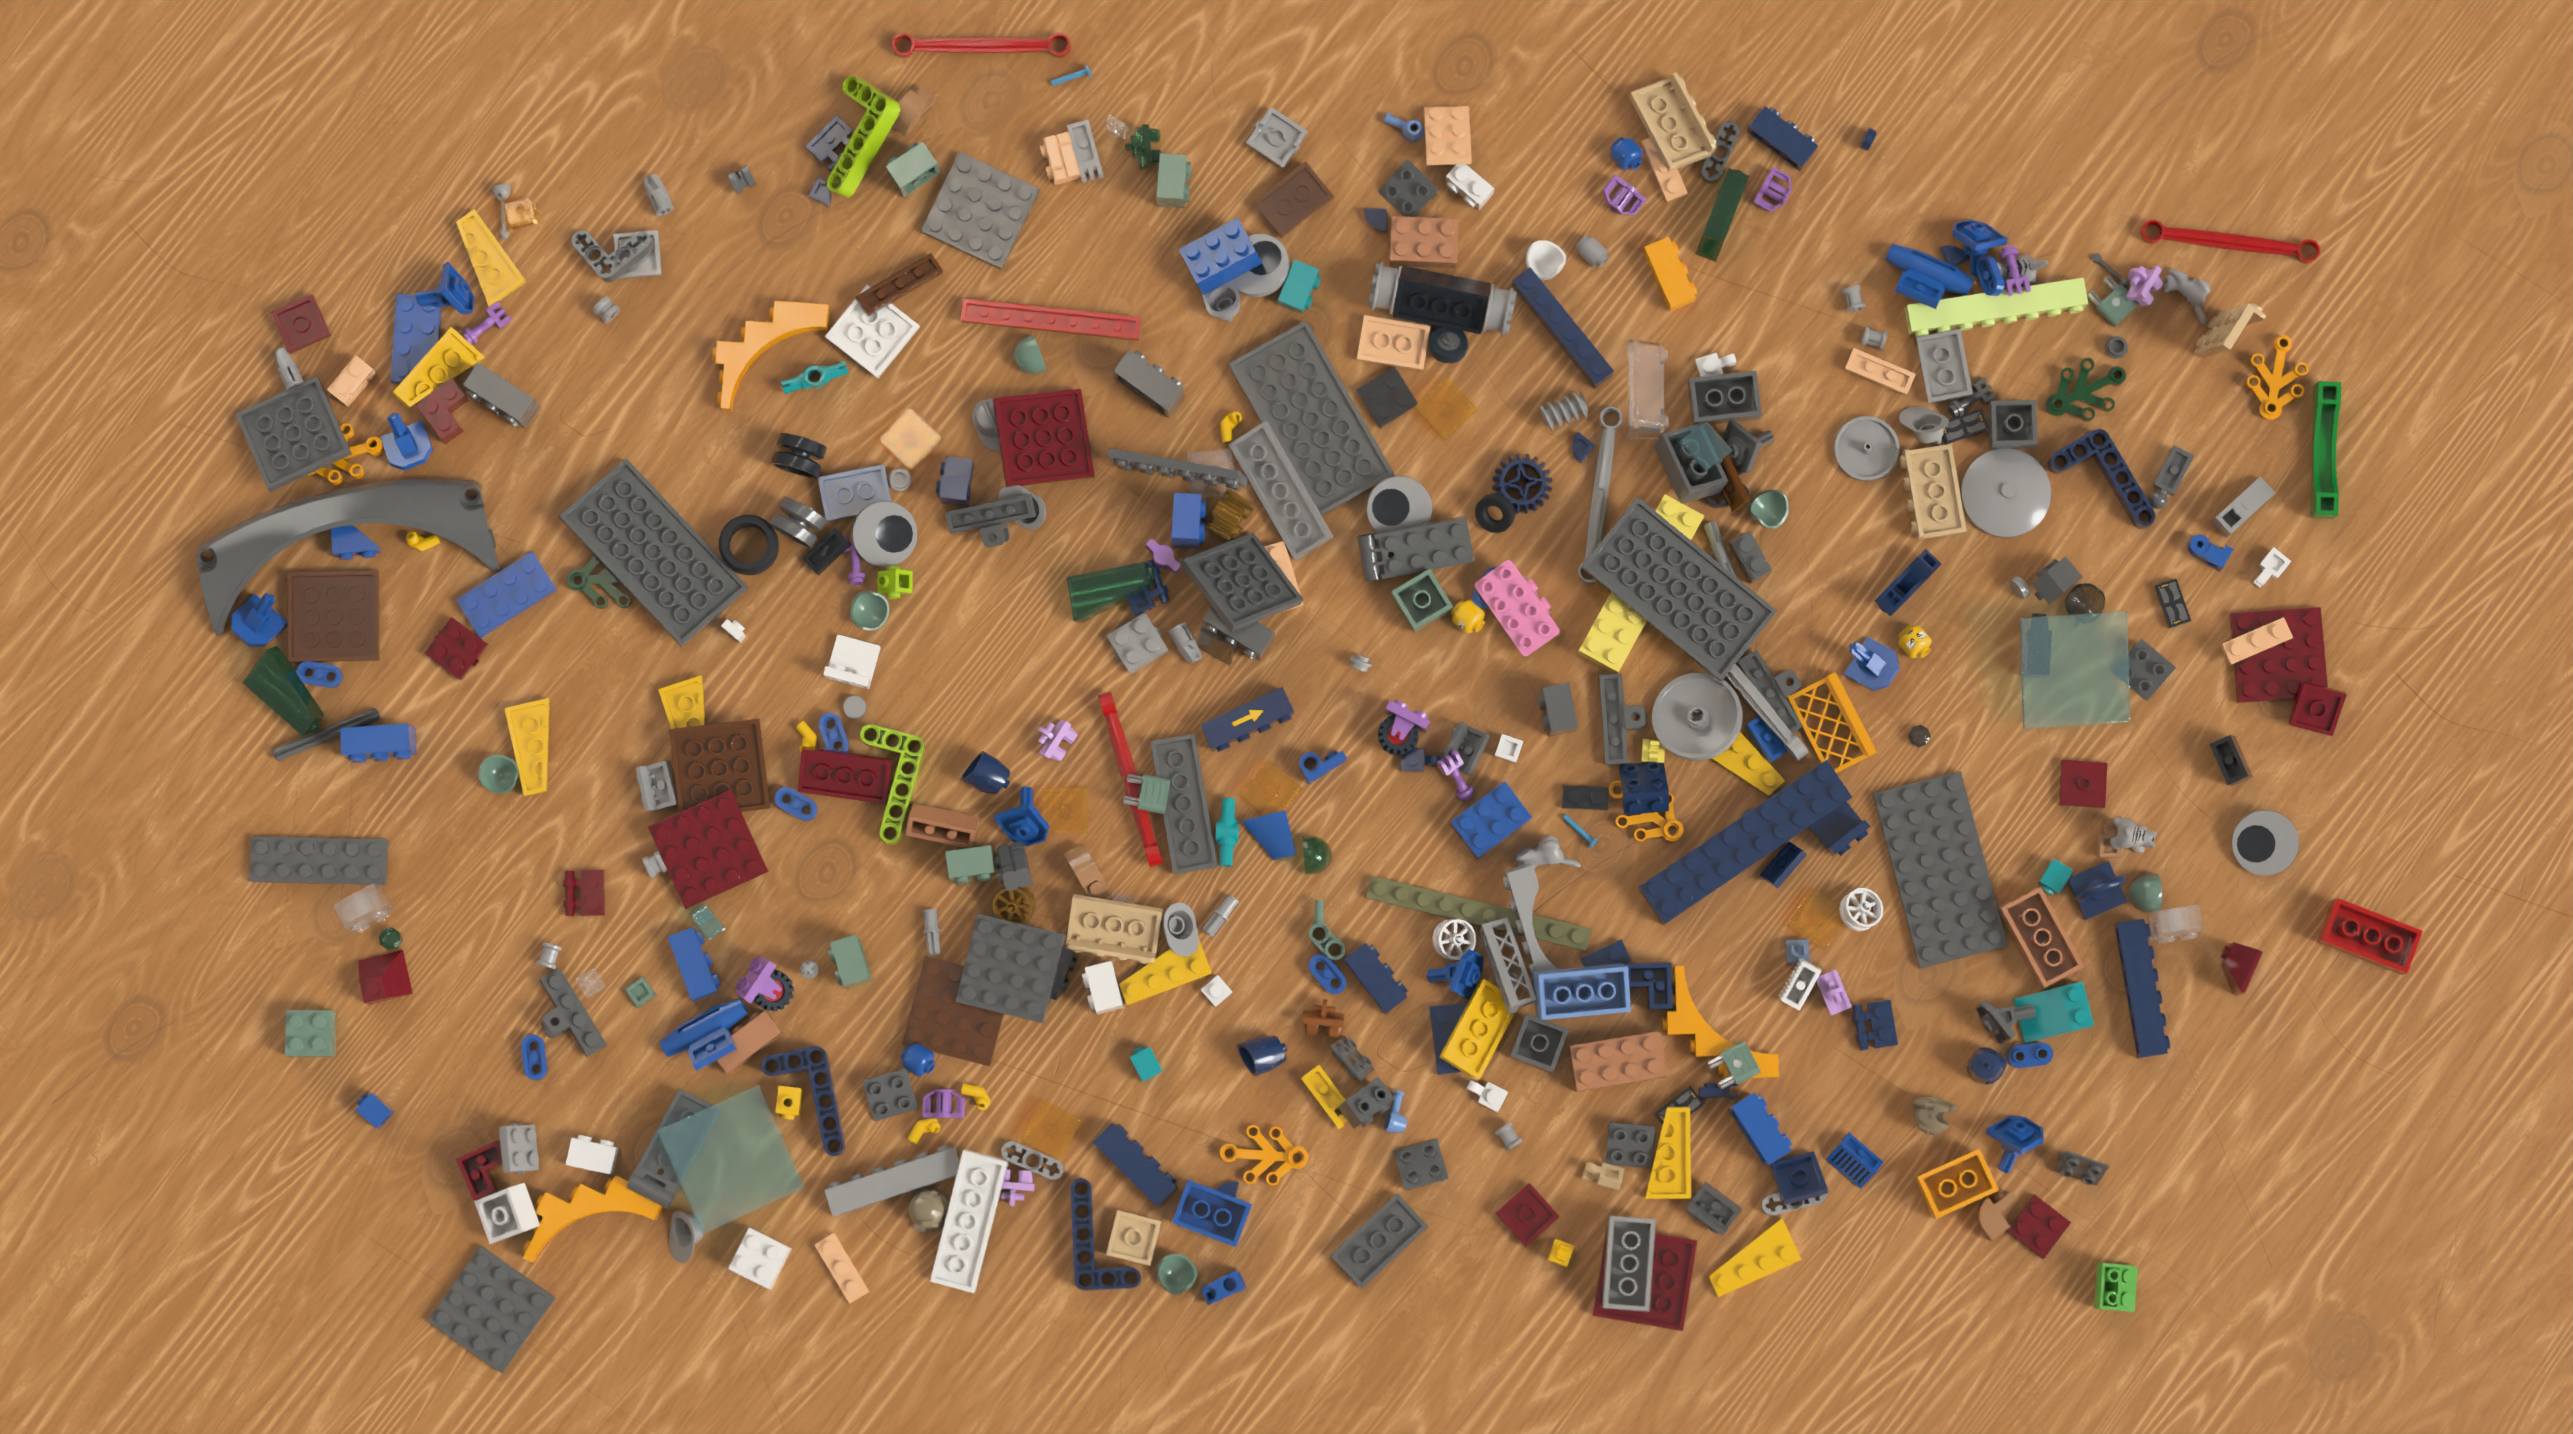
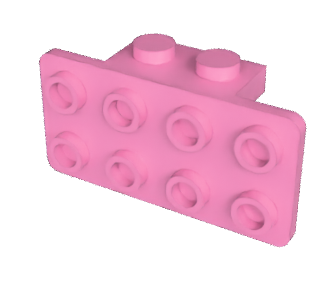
[1475,560,1560,656]

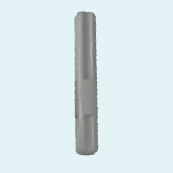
[1704,521,1736,577]

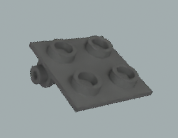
[1379,159,1439,217]
[2113,638,2176,700]
[1330,1036,1375,1082]
[862,1068,918,1121]
[1605,1122,1655,1168]
[1393,1139,1449,1191]
[2054,1150,2109,1186]

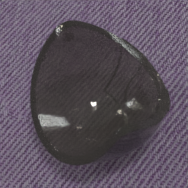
[2065,583,2105,624]

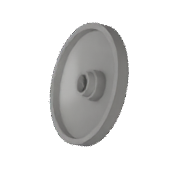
[1960,449,2051,538]
[1652,672,1743,761]

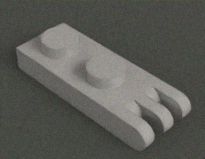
[1067,120,1104,183]

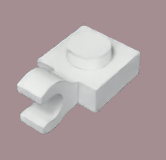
[1695,353,1736,377]
[2253,547,2291,588]
[1466,1080,1508,1112]

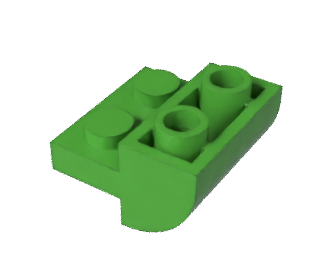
[2094,1263,2138,1312]

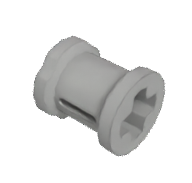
[1841,285,1866,313]
[1861,326,1888,351]
[536,942,562,969]
[1494,1122,1523,1152]

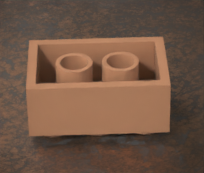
[1389,216,1459,268]

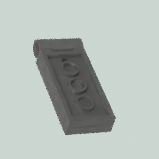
[1357,516,1474,581]
[626,1089,720,1208]

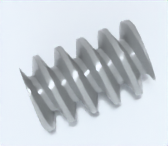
[1538,390,1588,430]

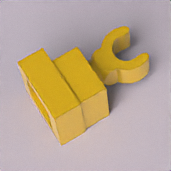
[1547,1239,1574,1267]

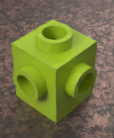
[877,566,913,599]

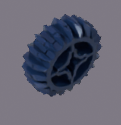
[1492,454,1552,514]

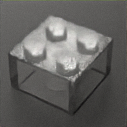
[333,883,394,933]
[2147,904,2204,945]

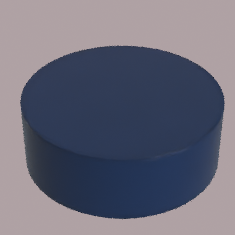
[1859,127,1877,151]

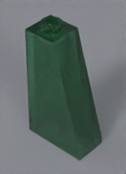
[1695,168,1749,262]
[1066,562,1155,623]
[243,646,324,736]

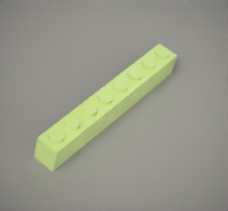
[1905,278,2088,337]

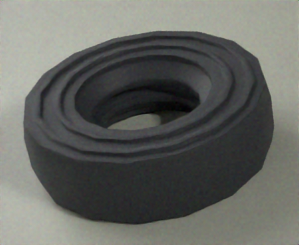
[1475,493,1515,533]

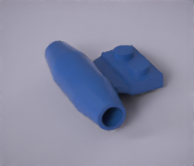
[1885,244,1975,309]
[659,998,748,1071]

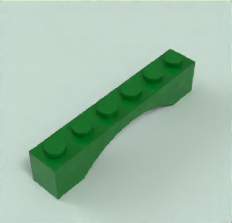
[2311,381,2341,519]

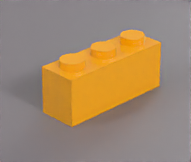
[1643,237,1697,312]

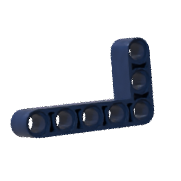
[2048,429,2156,529]
[761,1046,846,1157]
[1071,1178,1141,1290]

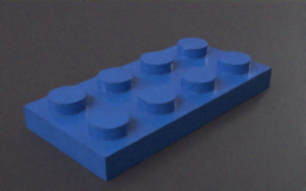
[391,294,442,383]
[456,551,557,638]

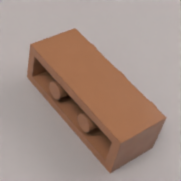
[906,803,980,848]
[717,1010,783,1075]

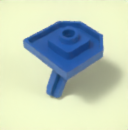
[1952,220,2008,276]
[416,262,475,315]
[381,412,433,471]
[231,593,288,647]
[1844,636,1900,691]
[993,787,1049,847]
[1427,949,1483,1000]
[1986,1116,2044,1173]

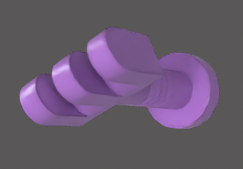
[2000,245,2031,296]
[462,302,512,344]
[844,536,865,585]
[1437,750,1474,801]

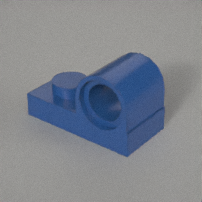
[1300,751,1347,784]

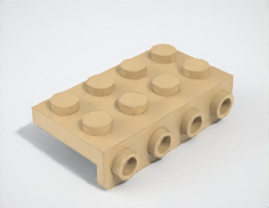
[1629,72,1716,172]
[2194,303,2266,358]
[1899,444,1967,540]
[1065,894,1163,964]

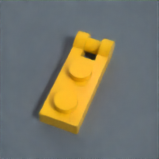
[1301,1065,1347,1129]

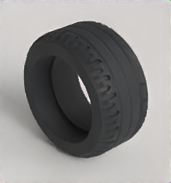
[718,515,779,575]

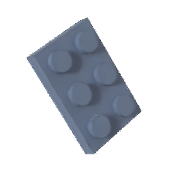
[818,464,891,522]

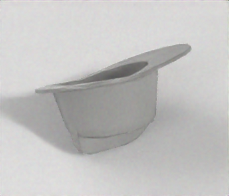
[1202,279,1240,322]
[972,399,1000,451]
[1899,406,1949,445]
[998,485,1046,530]
[1161,902,1199,957]
[669,1210,704,1263]

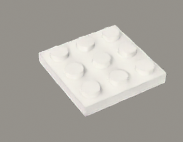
[825,285,920,379]

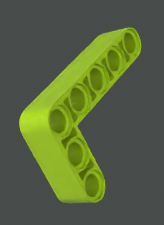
[827,76,900,197]
[860,724,925,845]

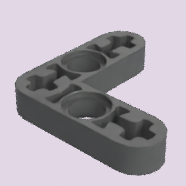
[572,230,654,283]

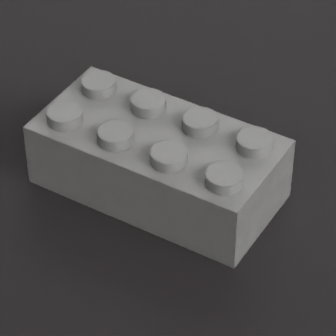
[1602,1216,1656,1312]

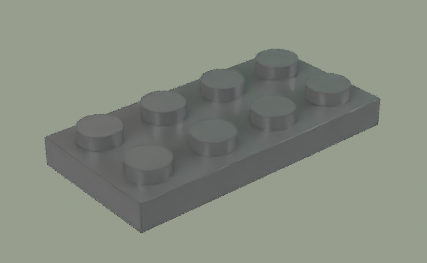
[1331,1193,1428,1289]

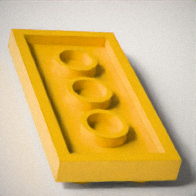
[1439,979,1515,1080]

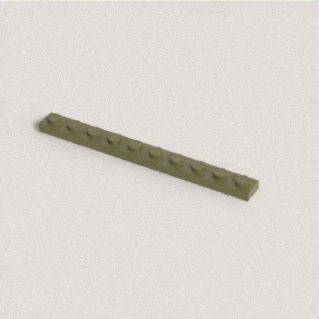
[1366,876,1592,951]

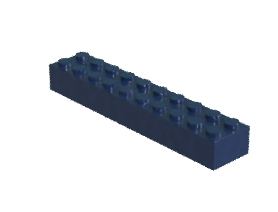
[1638,760,1852,925]

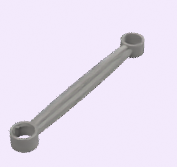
[1578,407,1622,584]
[1726,664,1809,761]

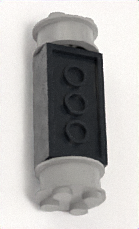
[1368,262,1517,336]

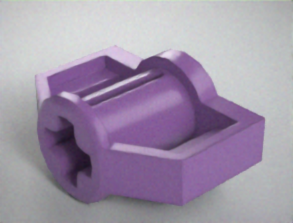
[1754,167,1792,212]
[1602,175,1646,216]
[1146,538,1182,575]
[923,1089,965,1118]

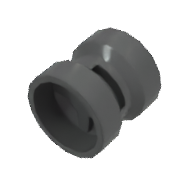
[727,164,756,194]

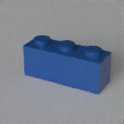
[668,927,721,1002]

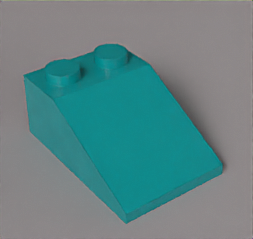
[2013,981,2094,1043]

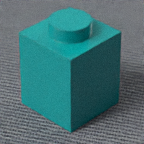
[2037,859,2073,896]
[1130,1045,1163,1082]

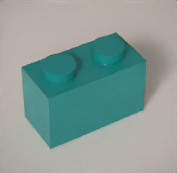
[1278,259,1322,314]

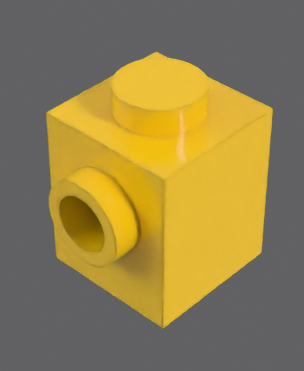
[775,1086,803,1120]

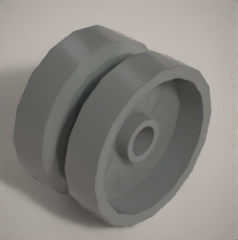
[769,496,827,548]

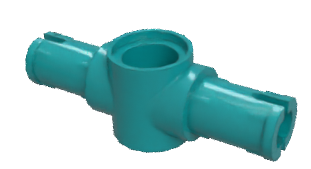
[781,361,849,395]
[1216,798,1239,867]

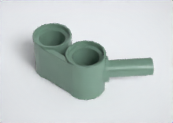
[1309,900,1345,961]

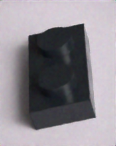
[1562,785,1609,811]

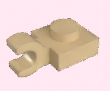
[1582,1162,1625,1190]

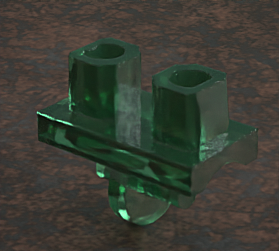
[1125,124,1162,169]

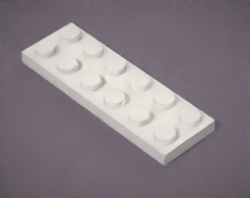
[930,1149,1008,1293]

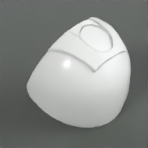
[1526,241,1566,280]

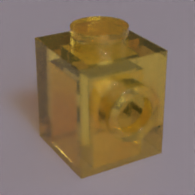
[504,197,540,230]

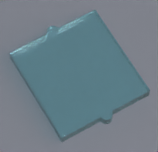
[1680,422,1733,471]

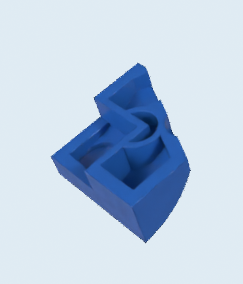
[1243,810,1296,860]

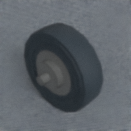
[1428,327,1468,363]

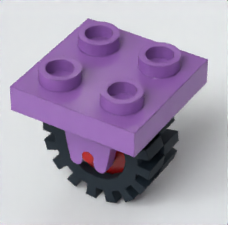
[1378,700,1430,756]
[735,955,794,1012]

